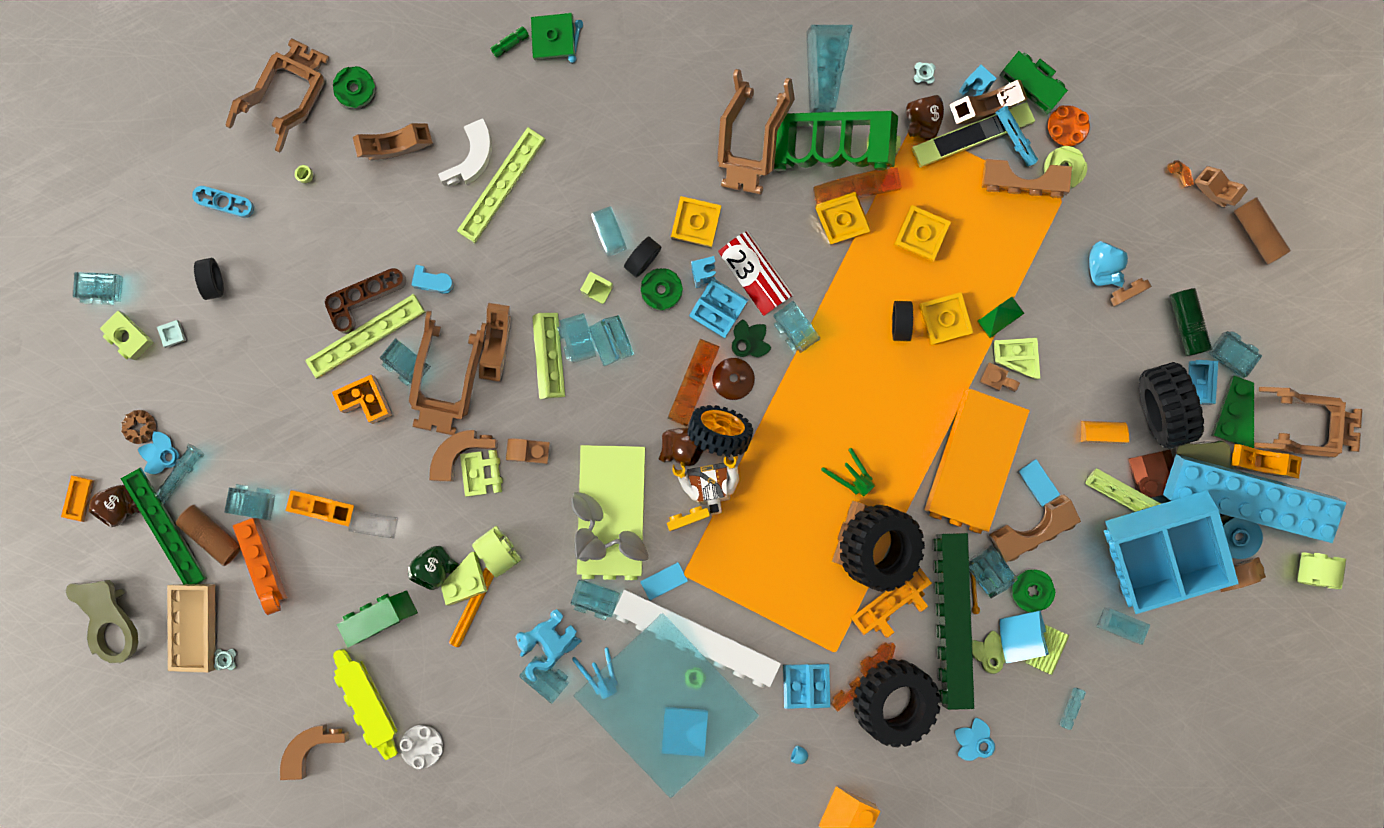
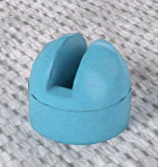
[791,746,808,764]

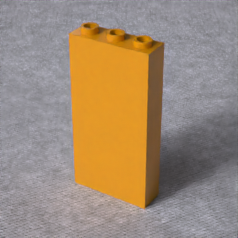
[924,389,1030,534]

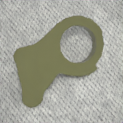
[1176,441,1235,523]
[65,580,139,664]

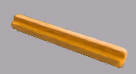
[449,568,494,647]

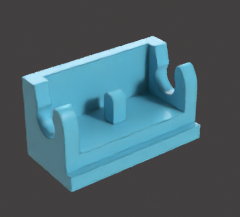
[959,65,997,96]
[691,256,716,288]
[1188,360,1218,405]

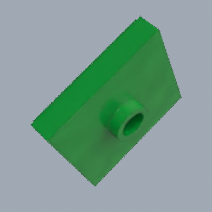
[531,13,575,60]

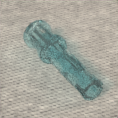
[156,444,204,505]

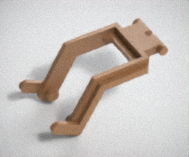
[226,38,330,153]
[717,69,795,195]
[409,311,487,435]
[1254,387,1362,458]

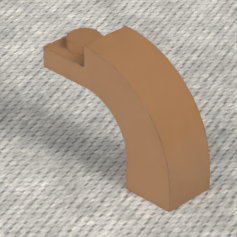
[949,80,1028,124]
[353,123,433,160]
[479,303,511,381]
[429,430,498,482]
[280,724,349,780]

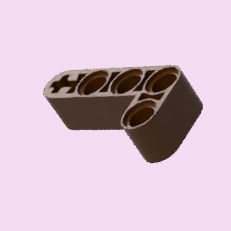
[325,268,406,334]

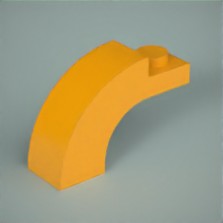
[1231,444,1302,479]
[285,490,354,526]

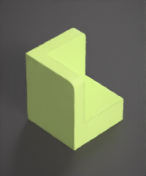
[580,272,614,304]

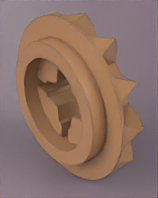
[121,410,156,444]

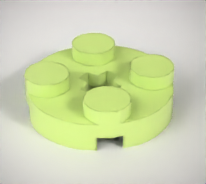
[1044,146,1087,189]

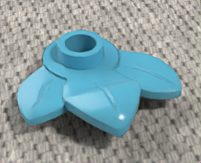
[138,432,180,474]
[955,718,995,761]

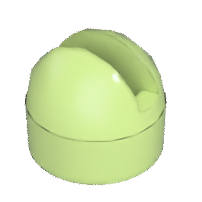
[295,165,314,184]

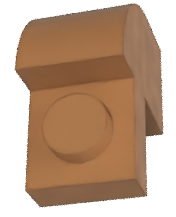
[1194,166,1248,207]
[506,439,550,464]
[1220,557,1266,592]

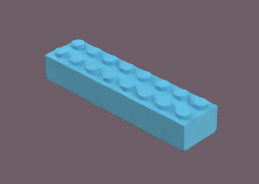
[1163,454,1346,543]

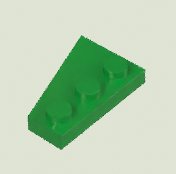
[1212,376,1254,448]

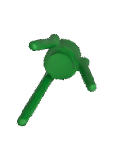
[821,448,875,496]

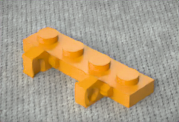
[851,568,932,638]

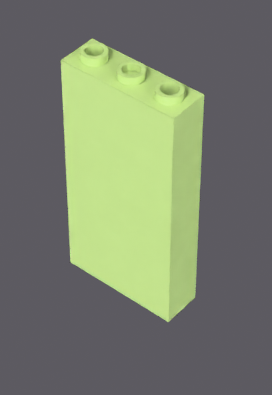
[577,445,645,580]

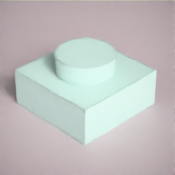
[157,320,186,348]

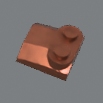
[1128,449,1174,498]

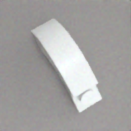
[438,118,492,186]

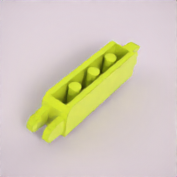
[333,649,398,760]

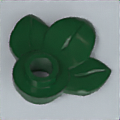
[732,319,771,357]

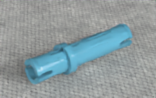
[995,106,1039,167]

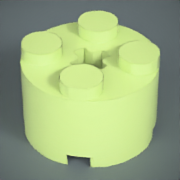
[472,526,522,578]
[1297,552,1346,589]

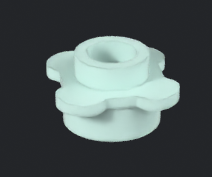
[914,62,936,84]
[214,649,236,671]

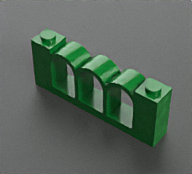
[770,111,898,171]

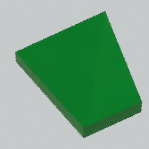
[977,297,1025,338]

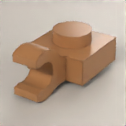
[980,362,1020,392]

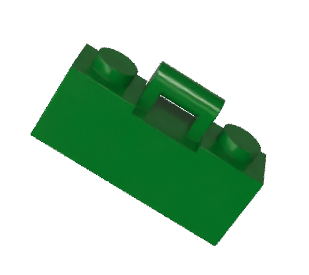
[999,51,1068,114]

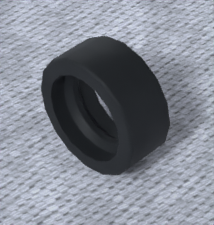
[624,236,662,278]
[194,257,224,300]
[892,301,913,341]

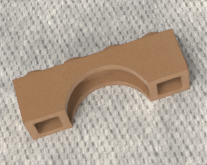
[982,159,1072,198]
[989,494,1081,562]

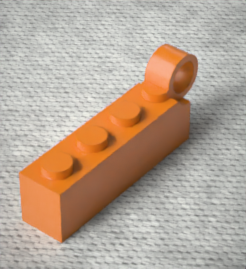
[232,518,287,615]

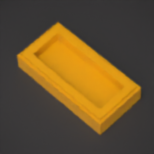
[61,475,94,522]

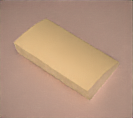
[167,584,216,673]

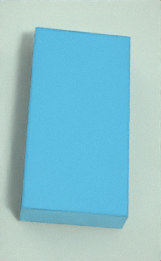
[1017,459,1060,507]
[640,562,688,600]

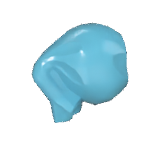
[1089,241,1128,287]

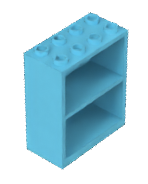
[1103,490,1239,614]

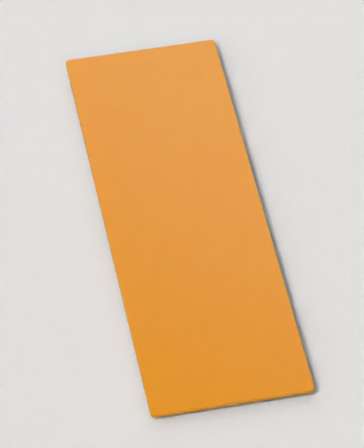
[684,133,1062,652]

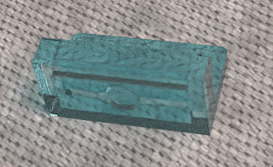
[589,315,634,366]

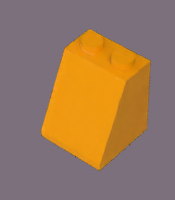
[819,786,880,828]

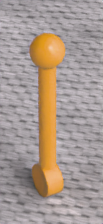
[970,569,980,614]

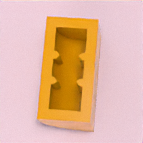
[1081,421,1129,444]

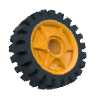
[687,405,753,457]

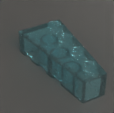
[806,25,853,113]

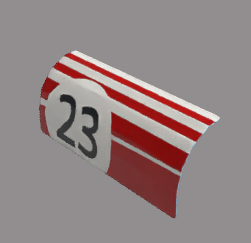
[718,231,793,316]

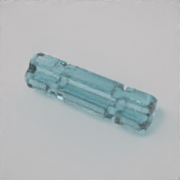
[1060,688,1086,730]

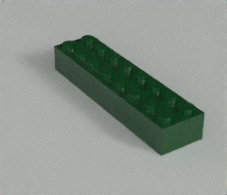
[933,533,975,710]

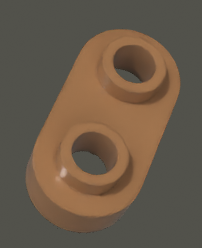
[1110,278,1152,306]

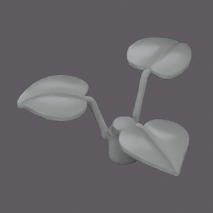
[571,492,649,562]

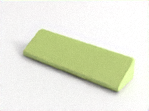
[532,313,565,399]

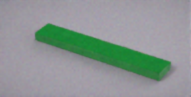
[120,467,206,584]

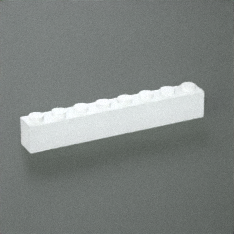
[614,589,781,689]

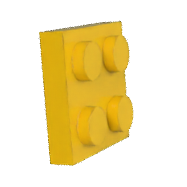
[815,192,870,244]
[671,196,722,248]
[894,205,951,262]
[920,292,973,345]
[667,505,710,531]

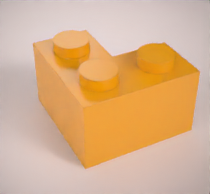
[332,375,392,424]

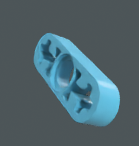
[192,186,254,218]

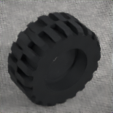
[1139,362,1204,449]
[840,505,925,592]
[853,659,941,748]

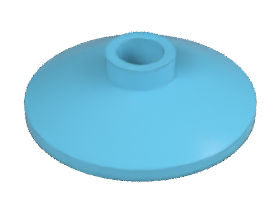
[1223,518,1263,559]

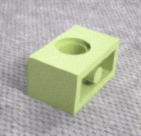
[100,311,154,360]

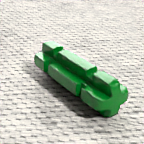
[490,26,529,57]

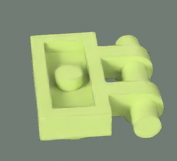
[460,450,503,497]

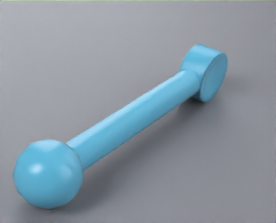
[568,20,583,63]

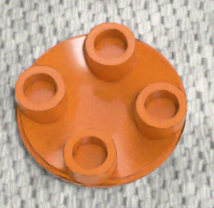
[1048,105,1090,146]

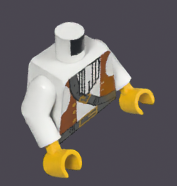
[672,456,739,515]

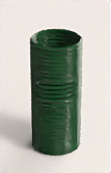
[1169,288,1213,356]

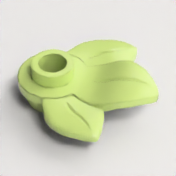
[972,631,1006,674]

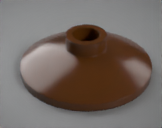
[712,358,755,400]

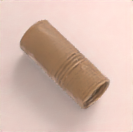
[1234,197,1291,264]
[176,505,241,566]

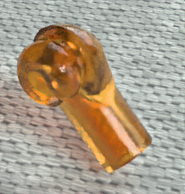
[1167,160,1194,188]

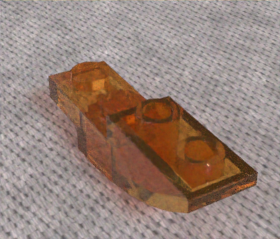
[813,167,902,204]
[667,339,720,426]
[831,642,896,712]

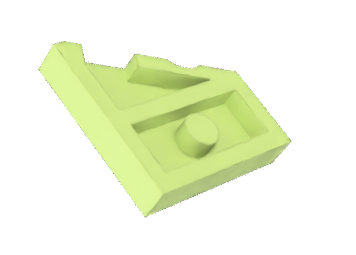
[993,338,1040,379]
[441,552,487,606]

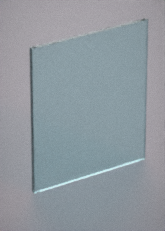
[573,613,759,799]

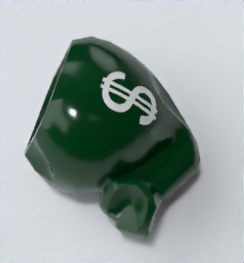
[408,546,459,590]

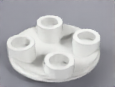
[400,725,443,769]

